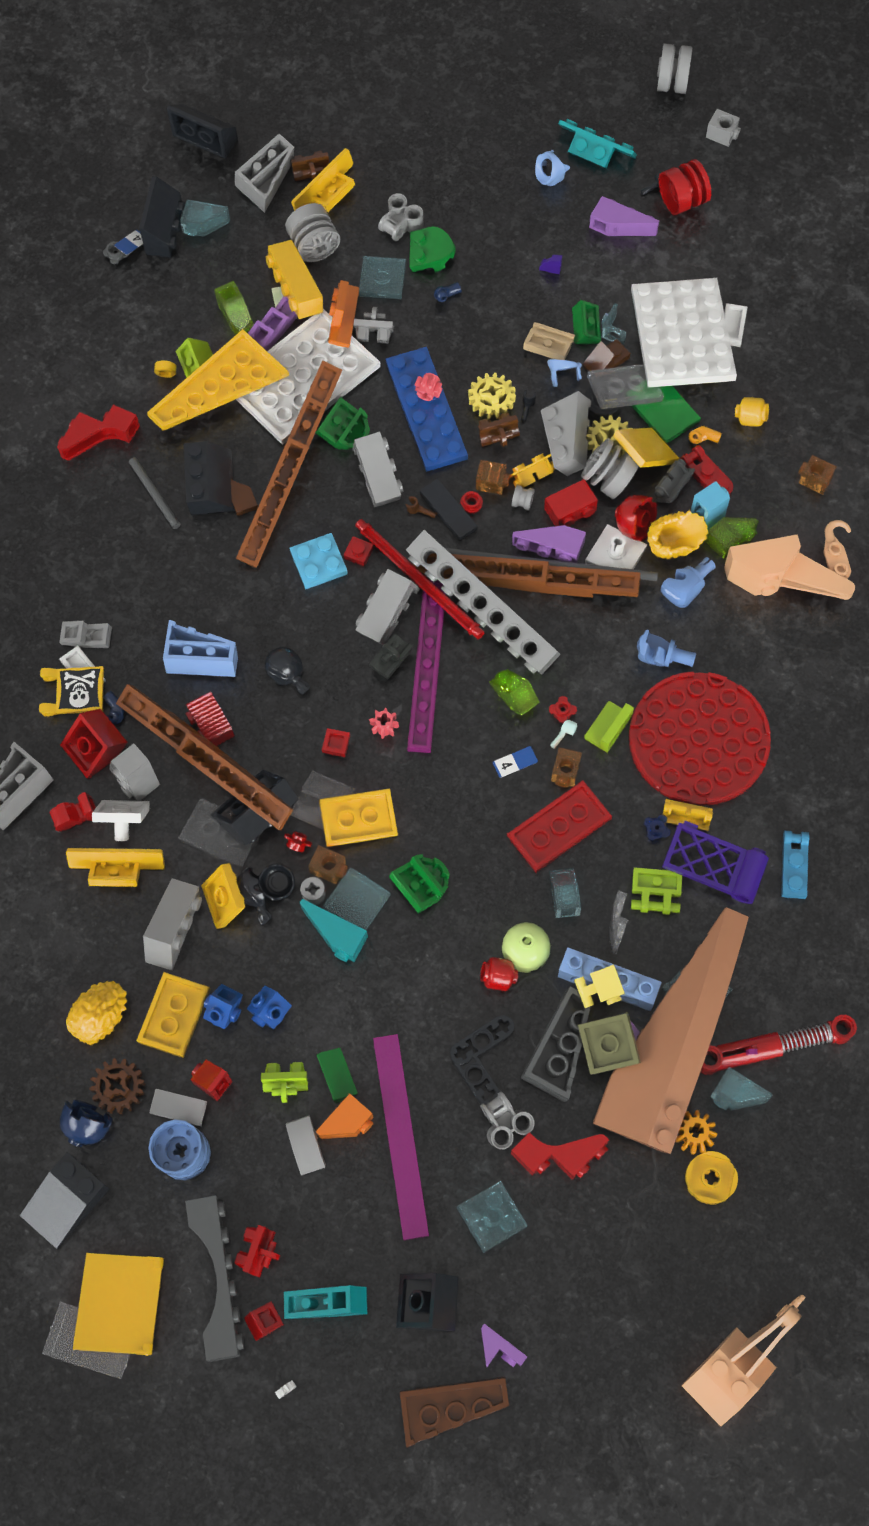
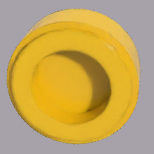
[154,361,177,378]

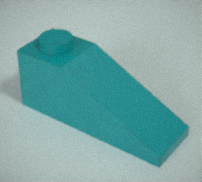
[300,899,368,962]
[284,1285,367,1319]

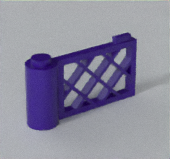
[662,821,769,904]

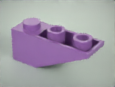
[589,196,659,236]
[512,525,586,563]

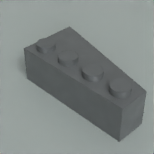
[521,986,591,1102]

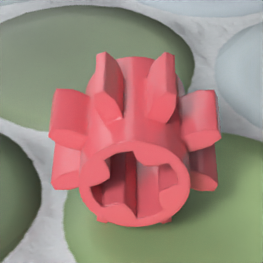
[415,373,442,401]
[369,708,399,739]

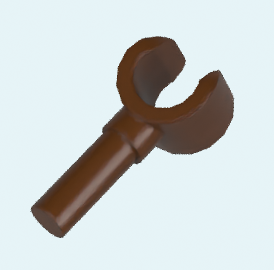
[405,496,437,518]

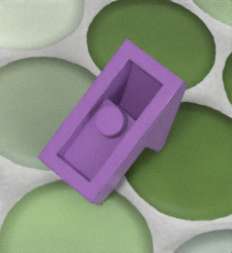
[481,1324,527,1368]

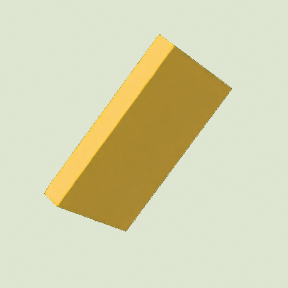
[613,428,680,468]
[319,789,398,847]
[136,972,210,1058]

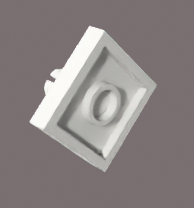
[585,524,647,569]
[92,800,149,841]

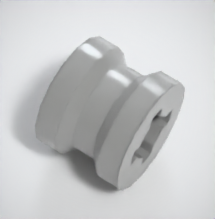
[512,485,535,511]
[300,877,326,905]

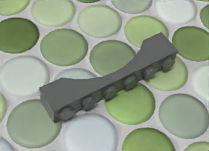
[185,1195,244,1362]

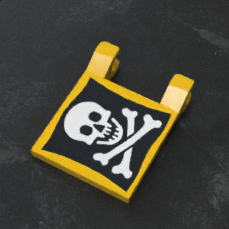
[39,666,104,717]

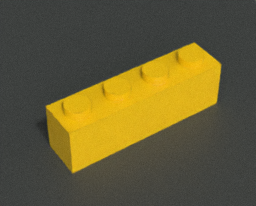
[266,240,323,319]

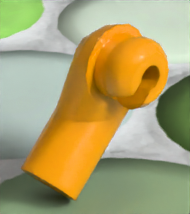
[689,426,722,444]

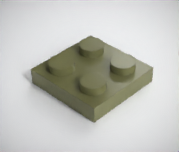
[578,1013,641,1075]

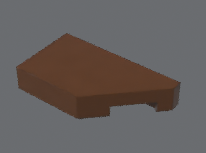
[231,480,258,516]

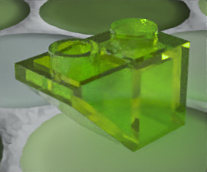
[214,281,254,336]
[705,517,759,559]
[489,669,540,716]

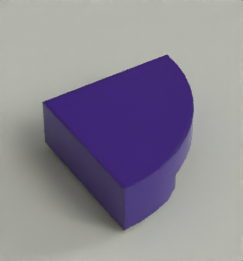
[539,255,562,274]

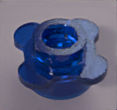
[644,814,671,840]

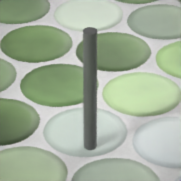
[129,457,181,529]

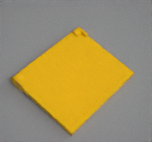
[73,1253,164,1356]

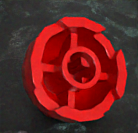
[615,495,657,542]

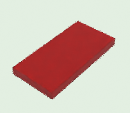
[507,780,612,873]

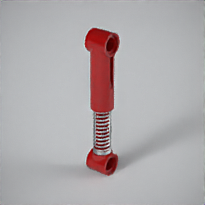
[700,1015,857,1075]

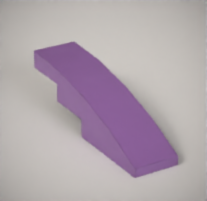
[248,296,297,351]

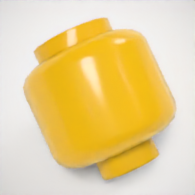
[735,397,769,427]

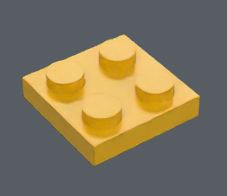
[201,863,245,929]

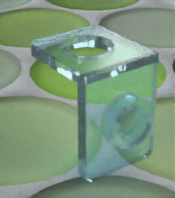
[601,303,626,346]

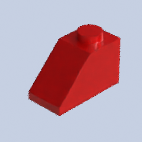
[190,1060,233,1102]

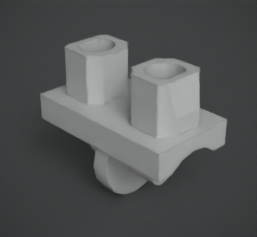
[353,307,394,344]

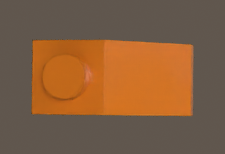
[316,1094,374,1139]

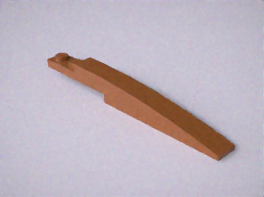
[236,360,342,568]
[412,553,641,598]
[116,684,293,830]

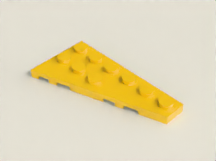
[147,329,289,431]

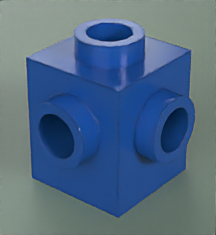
[203,984,243,1029]
[247,986,292,1029]

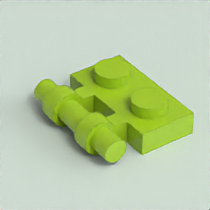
[631,868,682,915]

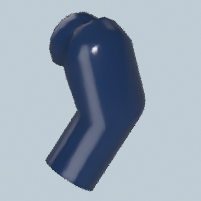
[434,282,462,302]
[103,691,125,725]

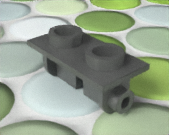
[654,459,695,503]

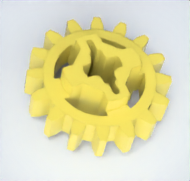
[468,373,516,419]
[586,415,633,458]

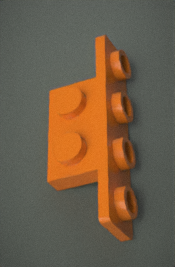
[328,280,359,348]

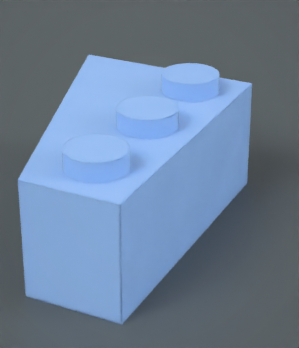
[163,620,238,677]

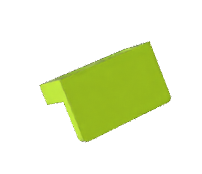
[176,338,213,378]
[584,701,634,753]

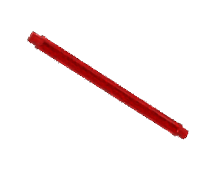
[355,519,484,639]

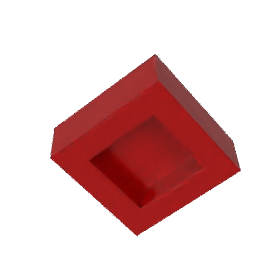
[344,536,374,567]
[322,728,350,757]

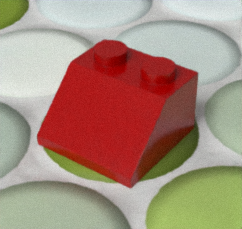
[60,709,128,779]

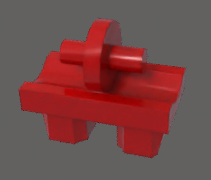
[234,1225,280,1278]

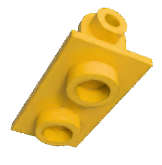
[508,453,555,488]
[661,799,713,831]

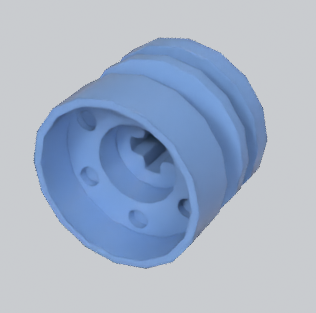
[148,1120,211,1180]

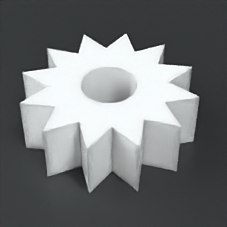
[275,1380,296,1399]

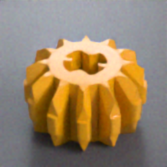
[675,1110,717,1155]

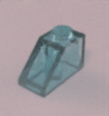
[180,200,230,237]
[549,868,581,918]
[710,1067,773,1110]

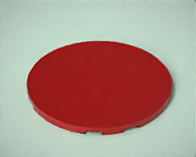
[629,671,771,806]

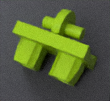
[261,1062,308,1103]

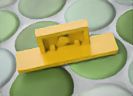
[291,148,355,212]
[66,848,165,887]

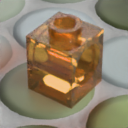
[798,455,837,495]
[476,460,510,495]
[551,747,582,787]
[308,845,348,884]

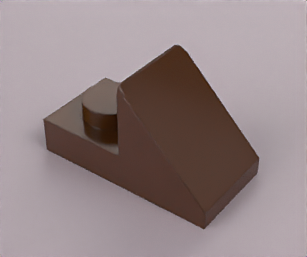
[583,339,631,381]

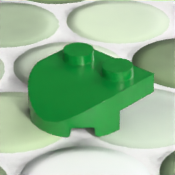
[410,227,456,272]
[315,397,370,450]
[389,854,450,913]

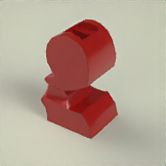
[49,792,96,831]

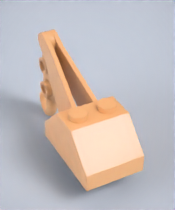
[724,520,855,600]
[682,1295,805,1426]

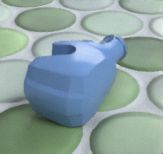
[660,557,716,608]
[637,630,696,667]

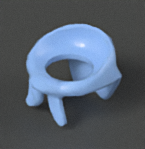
[535,150,570,186]
[547,359,582,387]

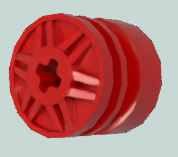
[658,159,711,215]

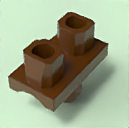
[291,151,329,181]
[478,412,520,447]

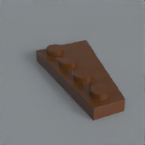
[400,1377,509,1448]

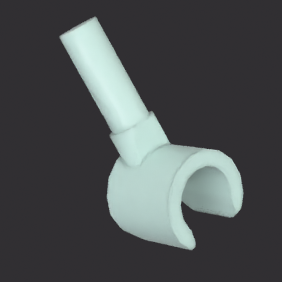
[550,720,577,749]

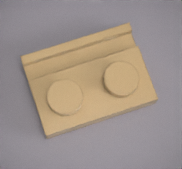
[523,322,575,360]

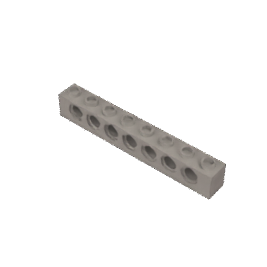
[406,530,561,675]

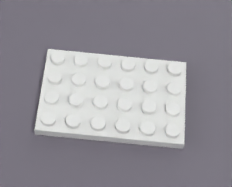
[631,278,737,387]
[236,309,381,445]

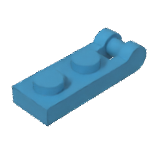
[781,830,809,899]

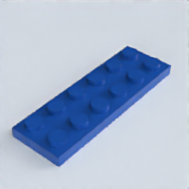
[385,347,468,472]

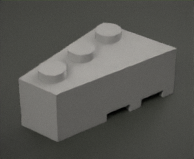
[235,134,294,213]
[541,391,591,476]
[353,432,403,508]
[0,742,54,830]
[109,743,160,801]

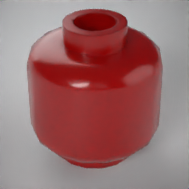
[480,957,518,991]

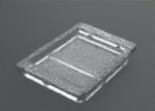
[42,1302,130,1379]

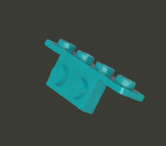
[558,119,637,168]

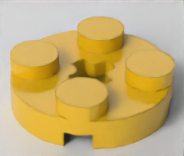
[685,1151,738,1205]

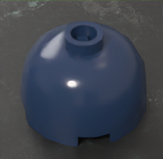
[60,1100,113,1147]

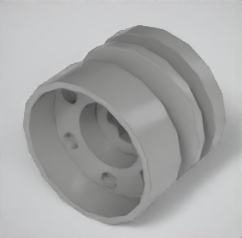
[285,203,340,262]
[581,438,639,499]

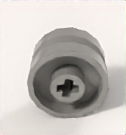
[657,43,692,94]

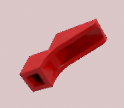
[57,405,140,460]
[511,1132,609,1180]

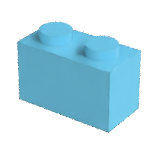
[691,481,730,530]

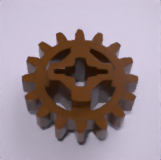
[89,1058,146,1114]

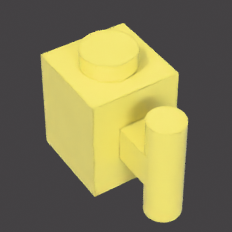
[574,965,625,1008]

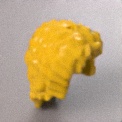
[647,510,709,559]
[66,981,127,1045]

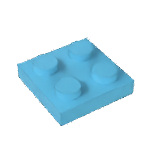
[289,533,348,590]

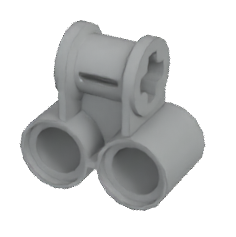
[378,193,424,241]
[480,1092,534,1149]

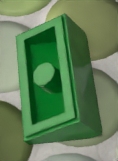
[572,300,601,345]
[316,1048,358,1103]

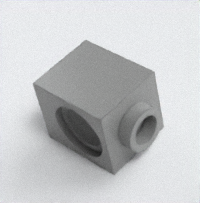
[706,109,741,147]

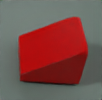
[244,1301,284,1341]

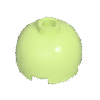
[502,922,551,973]

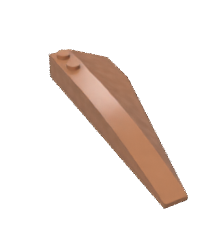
[593,907,749,1154]

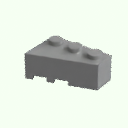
[356,569,420,645]
[143,878,202,971]

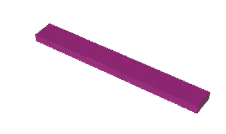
[407,579,446,753]
[373,1034,429,1241]

